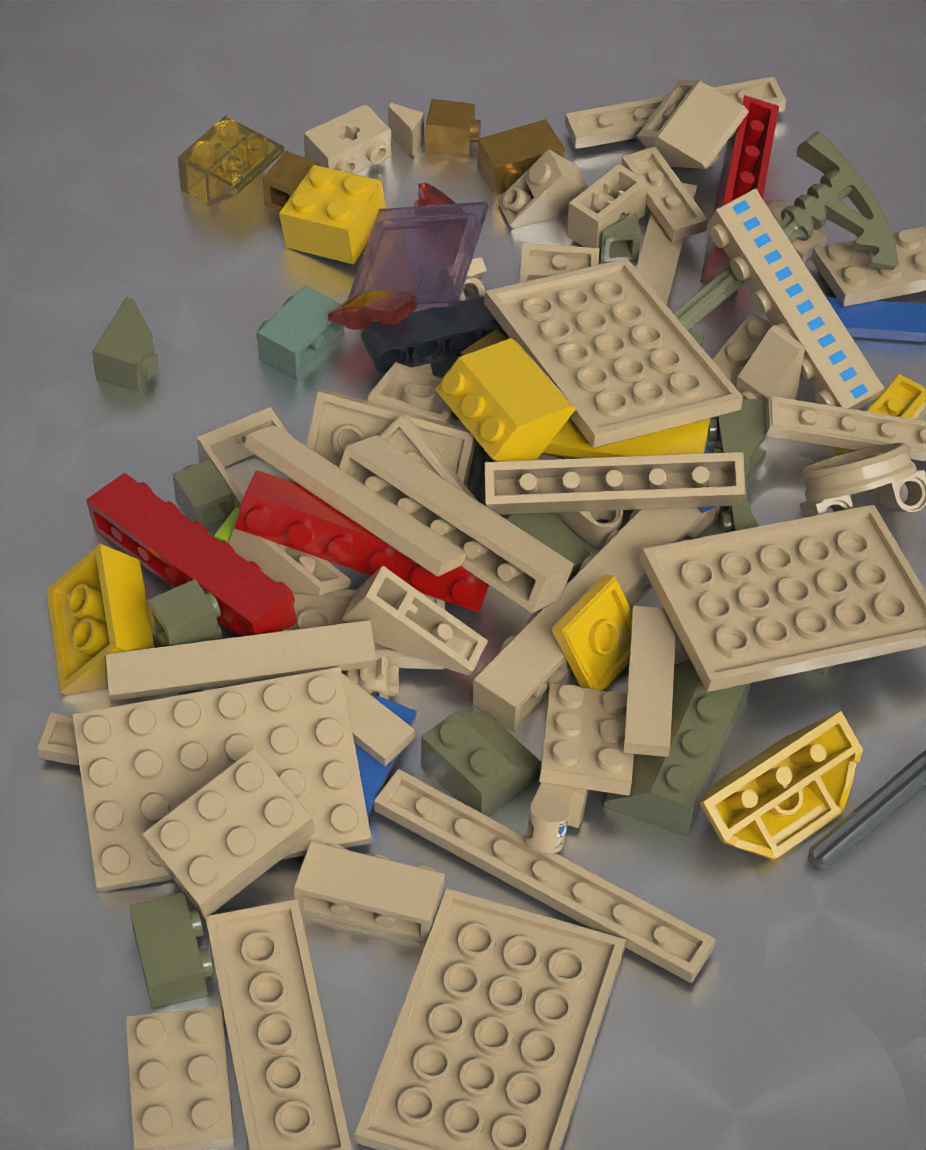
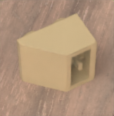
[637,80,749,169]

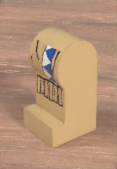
[524,783,588,854]

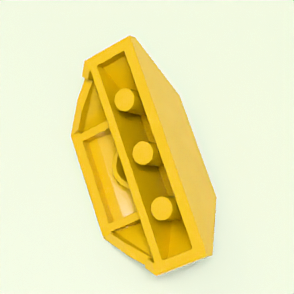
[699,711,863,860]

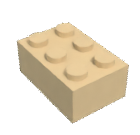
[142,748,315,919]

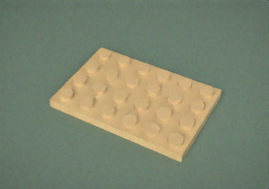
[484,258,743,448]
[640,505,926,692]
[72,667,372,893]
[354,888,626,1150]

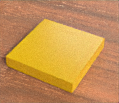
[551,574,633,691]

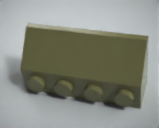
[604,660,751,837]

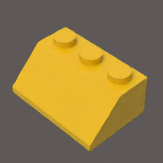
[435,338,576,462]
[46,543,155,695]

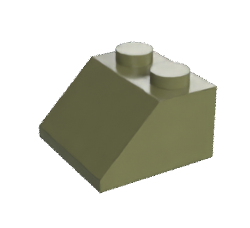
[421,711,541,817]

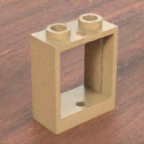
[197,407,298,509]

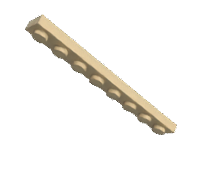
[374,769,716,984]

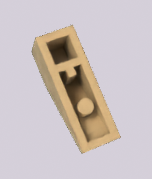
[229,518,351,596]
[342,566,488,676]

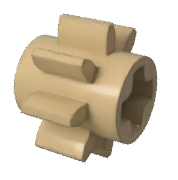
[347,653,399,700]

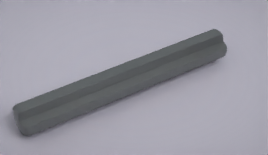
[807,751,926,870]

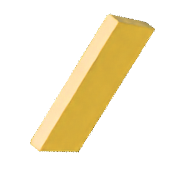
[542,417,710,459]

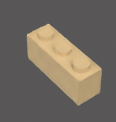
[294,842,445,944]

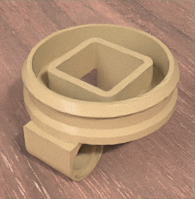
[800,442,926,518]

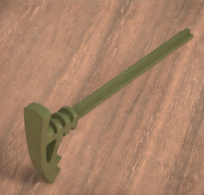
[673,131,899,331]

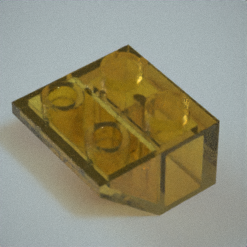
[177,116,284,206]

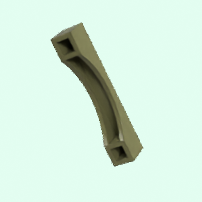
[707,399,769,534]

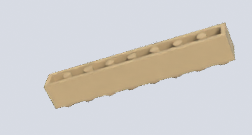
[472,506,720,732]

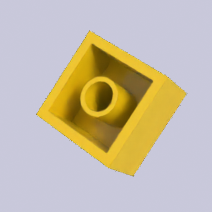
[279,165,387,265]

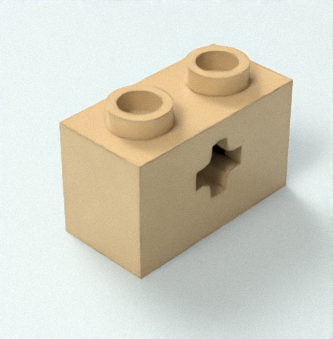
[304,104,391,174]
[567,164,648,251]

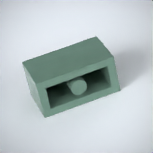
[256,285,344,380]

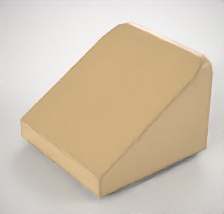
[388,102,424,156]

